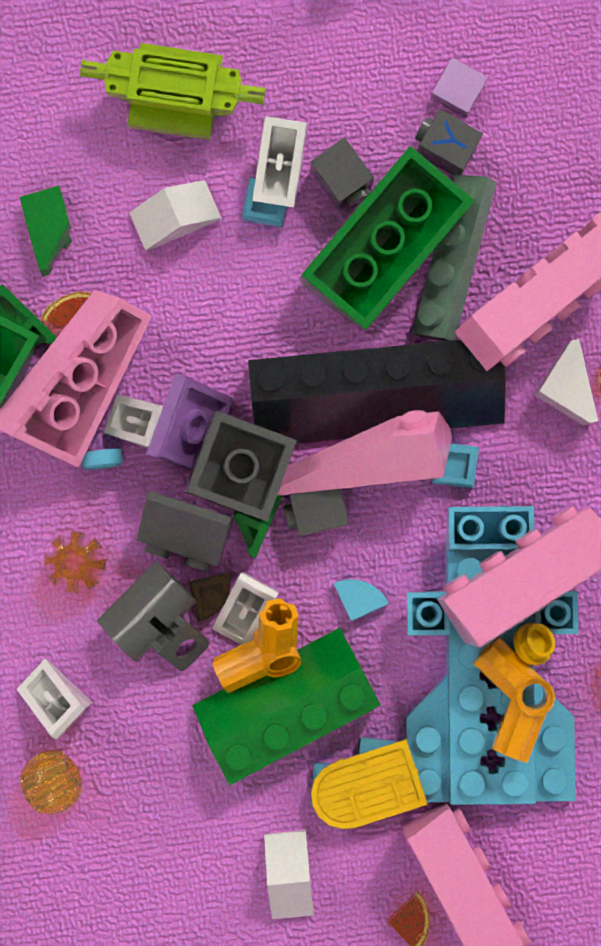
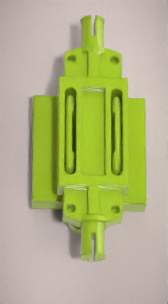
[80,43,266,141]

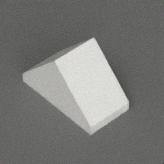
[252,116,307,207]
[129,180,222,252]
[534,339,598,426]
[104,394,163,448]
[212,572,279,645]
[17,659,93,739]
[264,830,314,919]

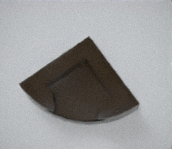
[189,572,231,622]

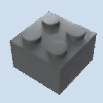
[184,411,297,521]

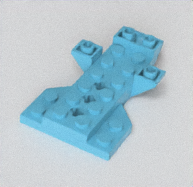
[405,506,578,805]

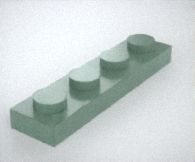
[412,175,497,341]

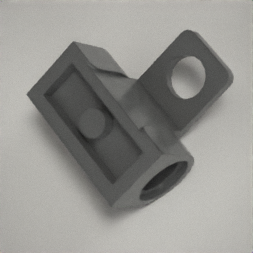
[97,561,210,671]

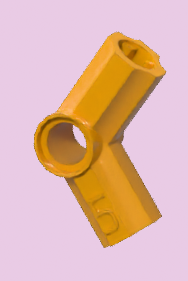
[212,598,301,693]
[473,636,555,763]

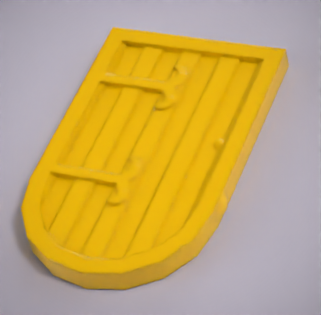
[311,739,428,829]

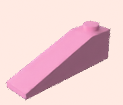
[278,410,452,495]

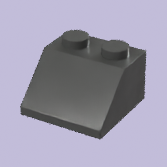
[137,491,234,572]

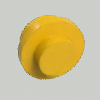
[513,623,555,666]

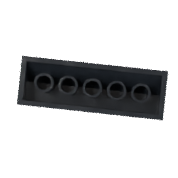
[248,340,506,444]

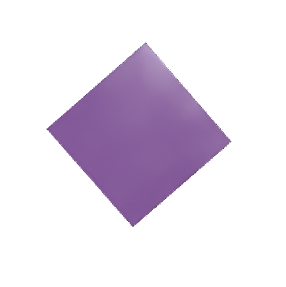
[146,373,233,471]

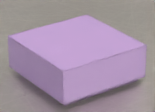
[431,57,488,117]

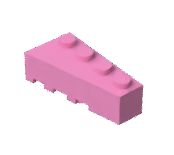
[455,212,601,371]
[0,290,152,468]

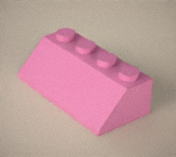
[437,505,601,647]
[402,802,532,946]

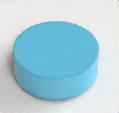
[81,449,123,470]

